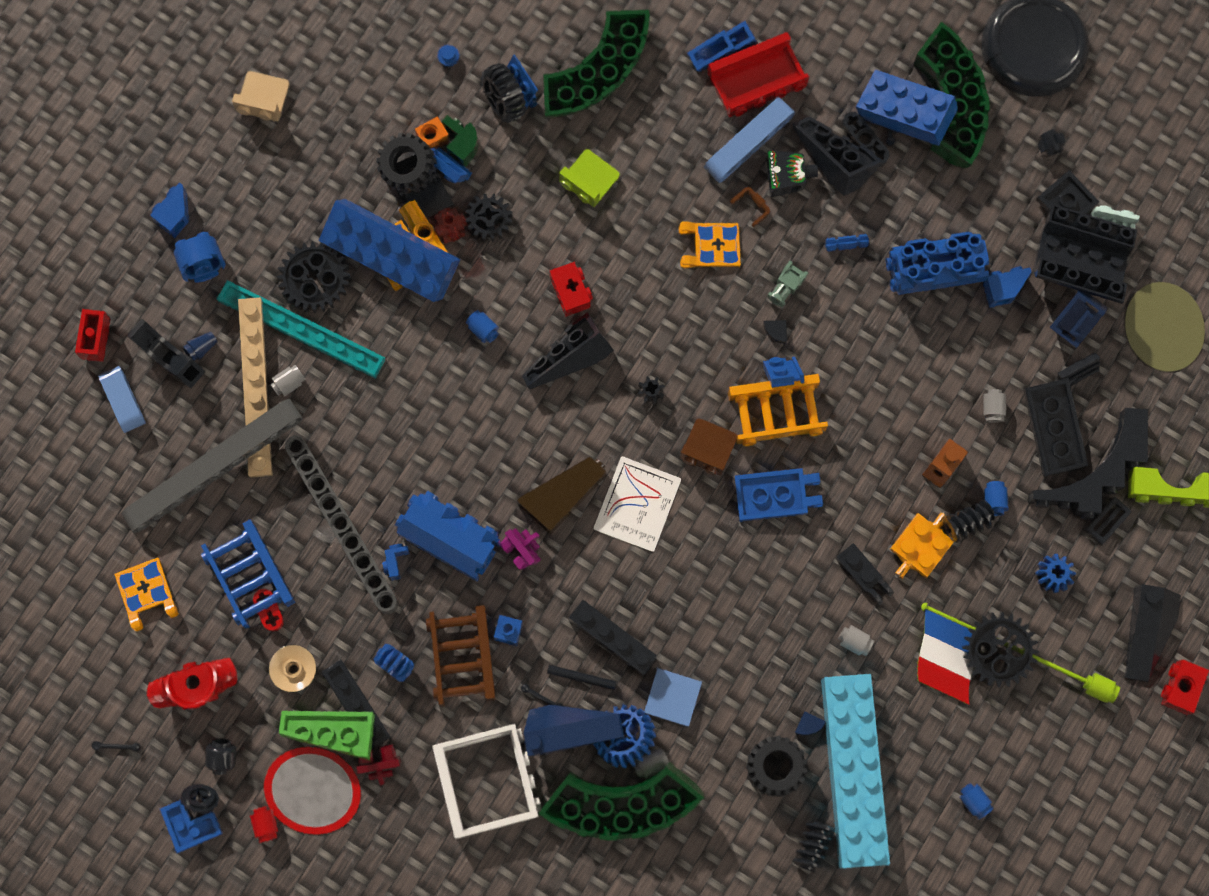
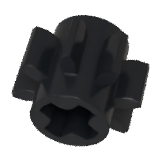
[1037,129,1067,156]
[637,376,665,405]

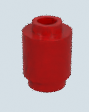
[250,806,278,843]

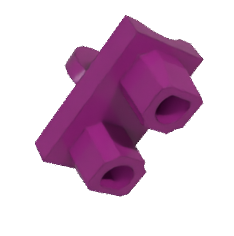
[500,528,541,570]

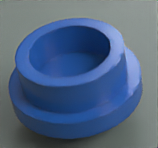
[437,45,459,67]

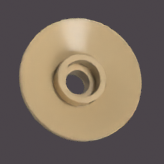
[269,645,316,692]

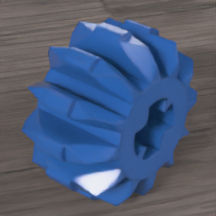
[1035,554,1076,593]
[374,644,414,682]

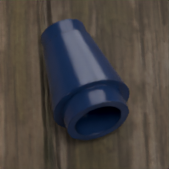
[182,332,218,361]

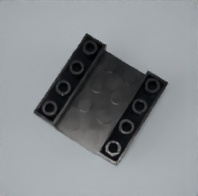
[1033,204,1137,304]

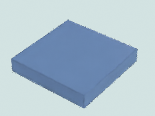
[644,668,702,727]

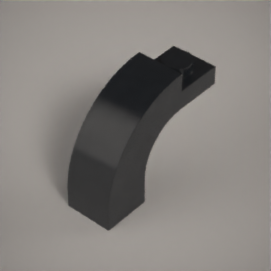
[127,319,206,389]

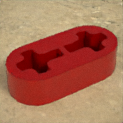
[253,589,284,632]

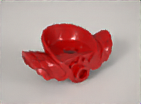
[147,658,238,710]

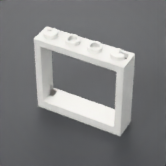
[433,724,541,839]

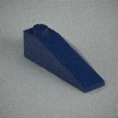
[524,705,624,756]

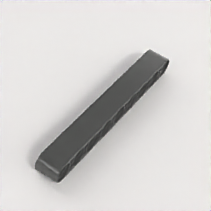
[121,399,303,533]
[285,435,398,615]

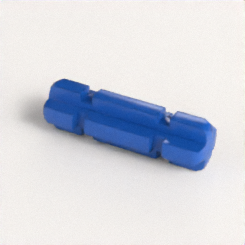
[825,234,869,251]

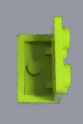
[559,149,619,207]

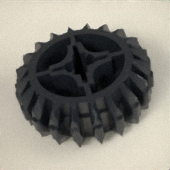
[481,63,526,123]

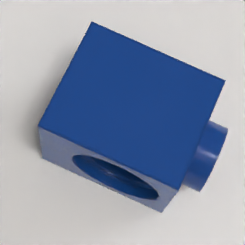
[494,615,523,646]

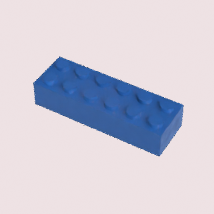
[318,199,461,302]

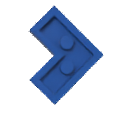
[160,800,223,853]

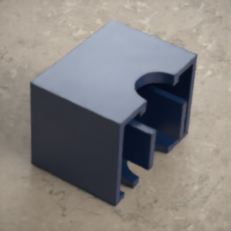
[1050,291,1108,348]

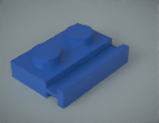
[431,147,472,183]
[763,357,804,388]

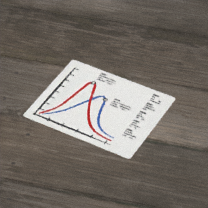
[594,457,681,552]

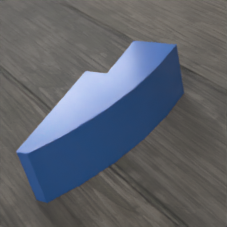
[688,21,758,72]

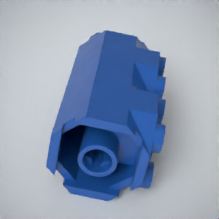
[886,232,989,295]
[395,491,501,582]

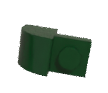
[442,115,478,167]

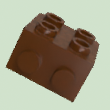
[680,418,737,476]

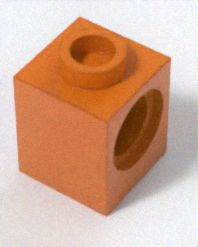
[415,116,450,149]

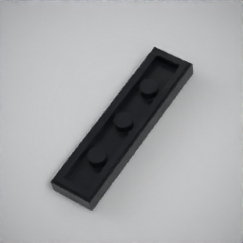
[322,659,391,750]

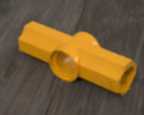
[399,200,448,253]

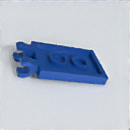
[735,468,823,522]

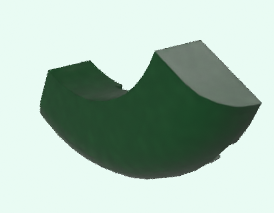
[543,10,650,119]
[913,22,989,168]
[538,762,705,841]

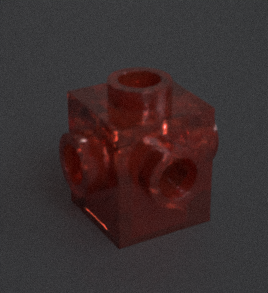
[433,207,467,243]

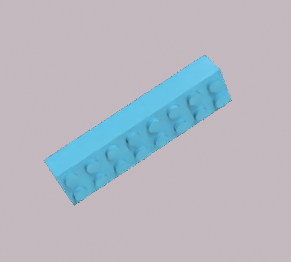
[821,674,890,868]

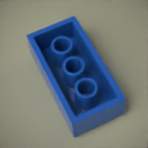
[856,70,958,146]

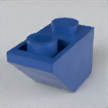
[150,182,189,238]
[983,267,1032,308]

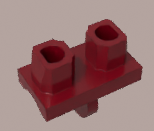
[357,744,401,785]

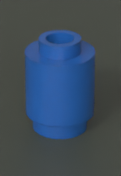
[466,310,499,343]
[984,481,1009,516]
[959,783,994,819]

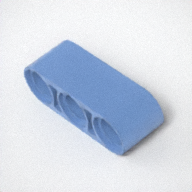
[98,366,146,433]

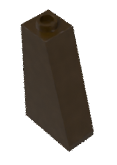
[517,457,606,535]

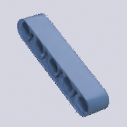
[704,97,795,183]

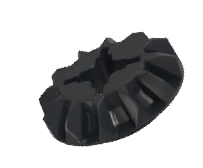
[180,784,219,816]

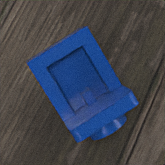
[382,544,410,581]

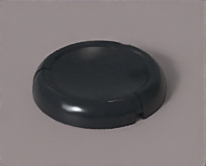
[981,0,1089,97]

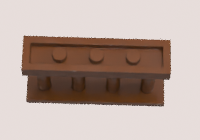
[426,605,496,707]

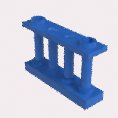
[201,519,296,629]

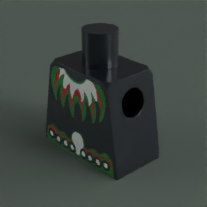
[766,150,818,198]

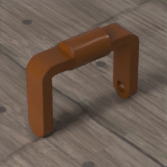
[730,187,770,228]

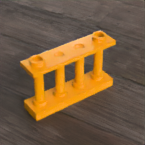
[728,374,828,446]

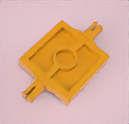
[889,513,954,579]

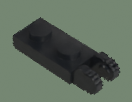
[835,543,894,605]

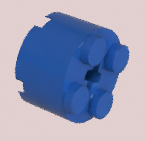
[174,232,226,283]

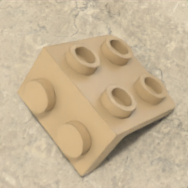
[232,71,289,122]

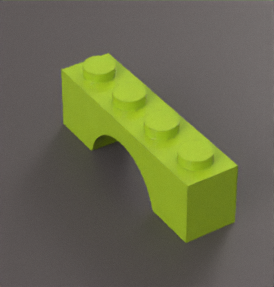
[1128,467,1209,508]

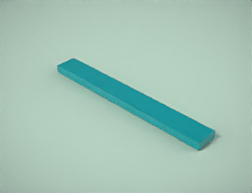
[217,280,386,379]

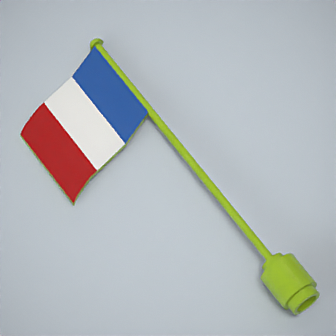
[917,603,1120,705]

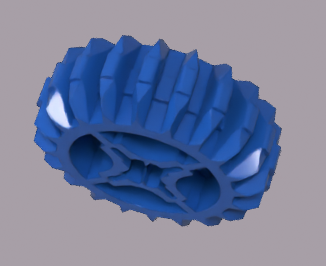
[594,704,656,768]

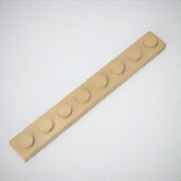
[238,297,273,478]

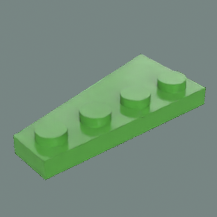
[279,711,375,760]

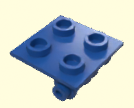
[507,55,538,109]

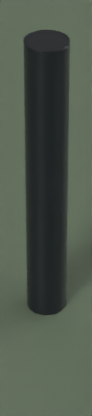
[547,665,617,690]

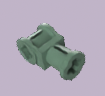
[767,261,809,307]

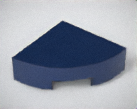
[794,712,826,735]

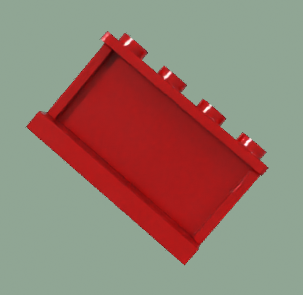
[707,32,809,117]

